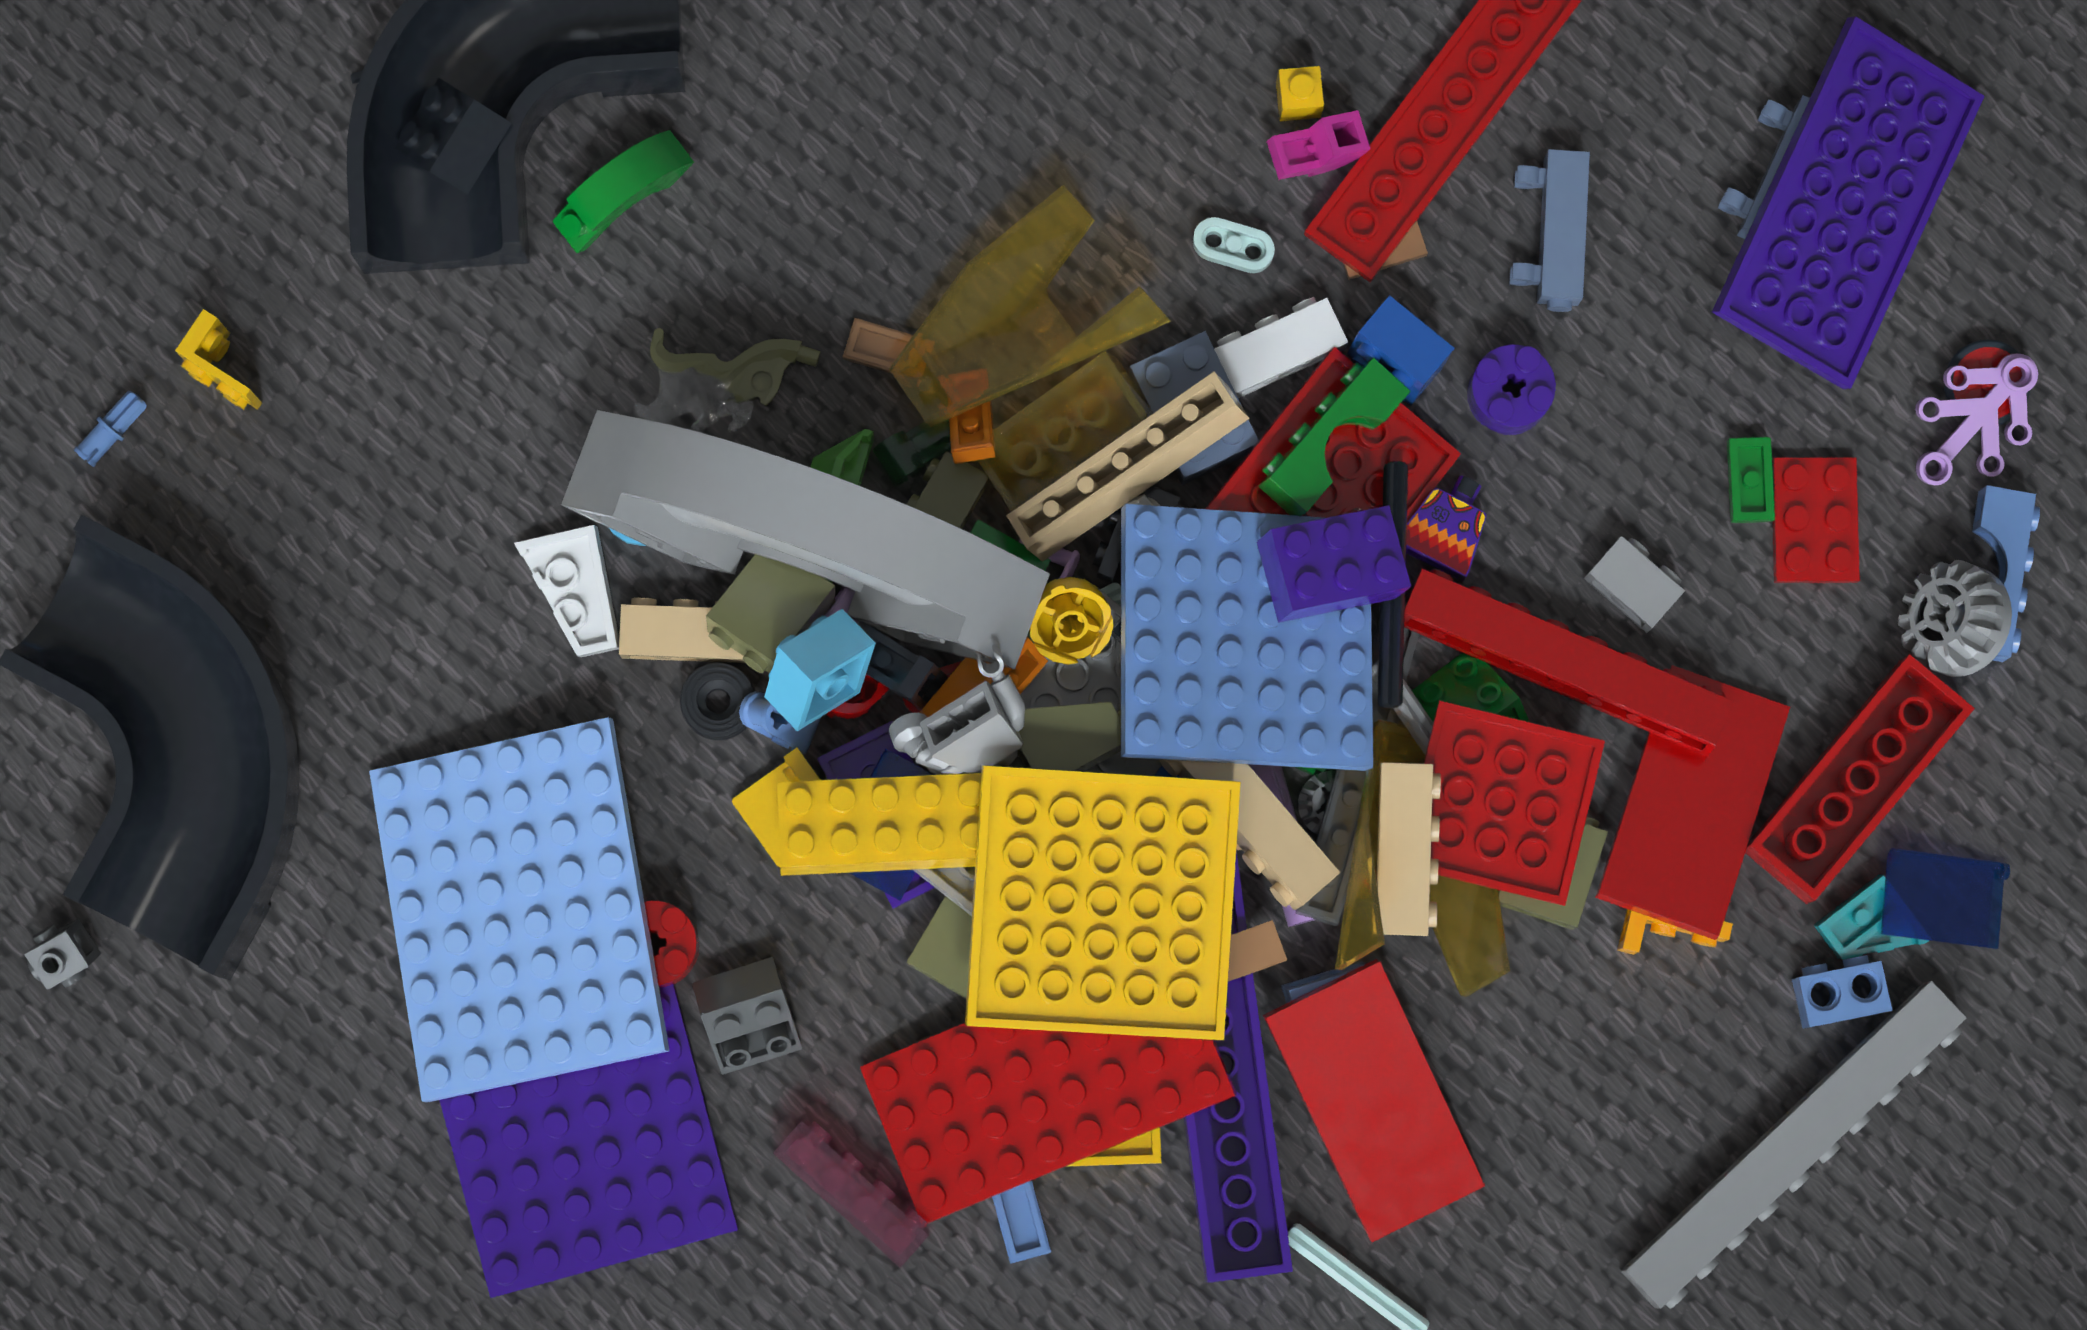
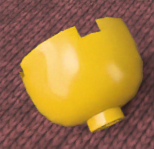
[1029,577,1114,665]

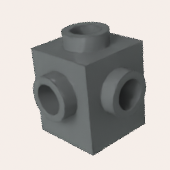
[24,918,101,990]

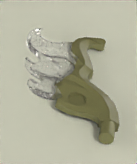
[634,328,821,433]

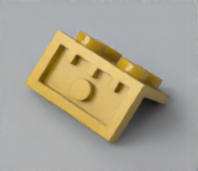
[175,309,262,410]
[732,748,820,867]

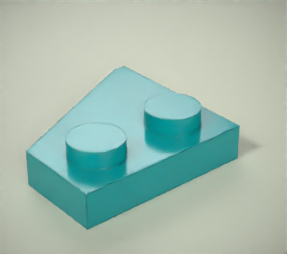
[1814,874,1931,960]

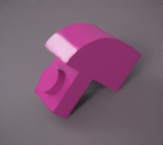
[1267,110,1370,180]

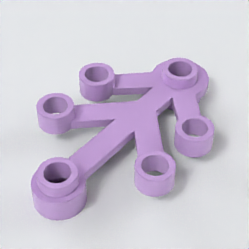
[1915,353,2038,485]

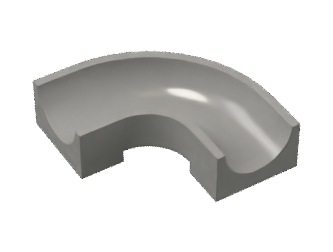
[561,410,1050,669]

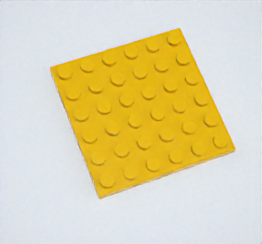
[965,765,1241,1040]

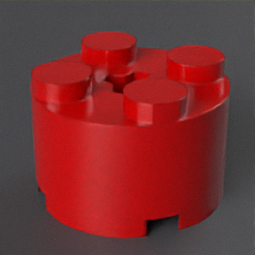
[644,901,700,987]

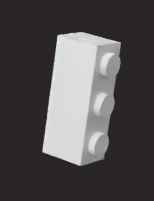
[1214,297,1348,398]

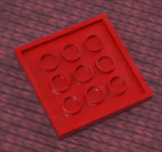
[1423,700,1605,906]

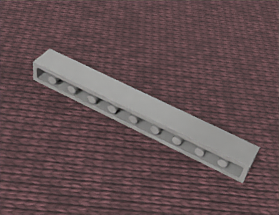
[1620,981,1966,1309]

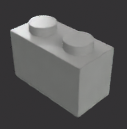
[1584,536,1685,633]

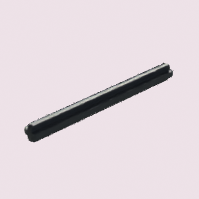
[1378,461,1408,708]

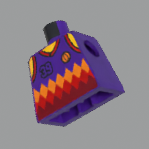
[1406,475,1487,582]

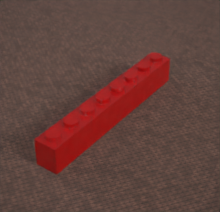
[1404,569,1734,757]

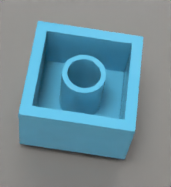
[764,609,876,731]

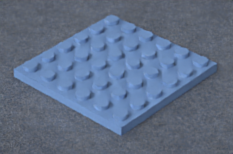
[1121,504,1373,771]

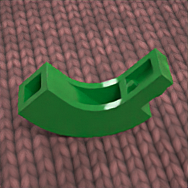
[552,130,694,253]

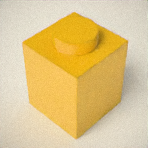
[1276,66,1324,121]

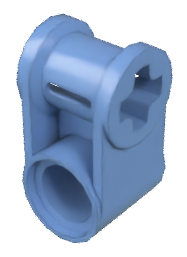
[739,691,821,755]

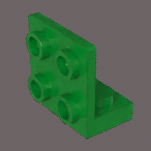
[1412,653,1530,722]

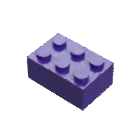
[1257,506,1411,623]

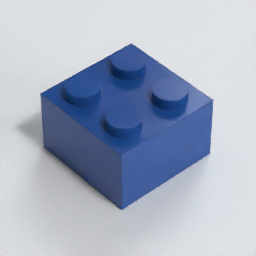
[1347,295,1455,406]

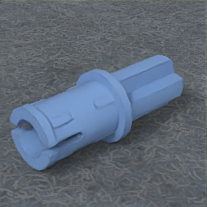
[73,391,146,467]

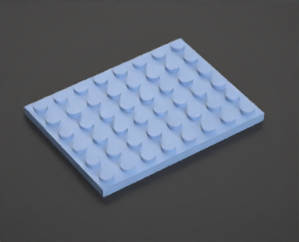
[369,717,670,1102]

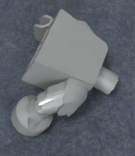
[889,645,1025,775]

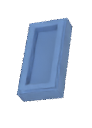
[992,1181,1051,1264]

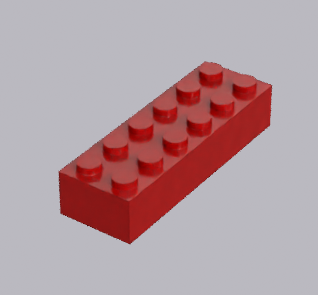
[1745,654,1975,904]

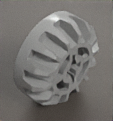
[1898,560,2012,677]

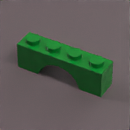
[1258,357,1411,517]

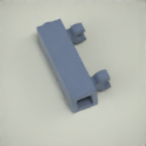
[1718,95,1810,239]
[1509,149,1590,312]

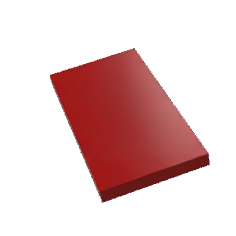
[1595,665,1790,940]
[1263,959,1485,1243]

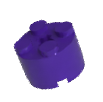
[1467,345,1556,435]

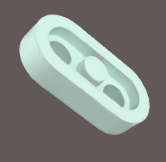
[1193,217,1275,273]

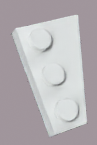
[514,525,619,657]

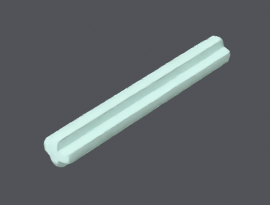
[1288,1223,1430,1330]

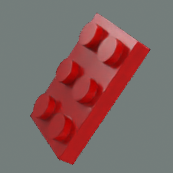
[1772,457,1860,583]

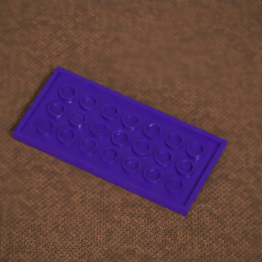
[1712,16,1985,389]

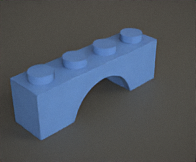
[1972,485,2040,662]

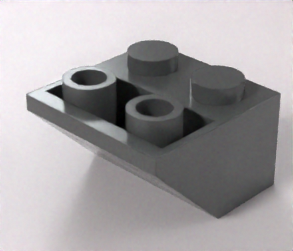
[692,957,802,1075]

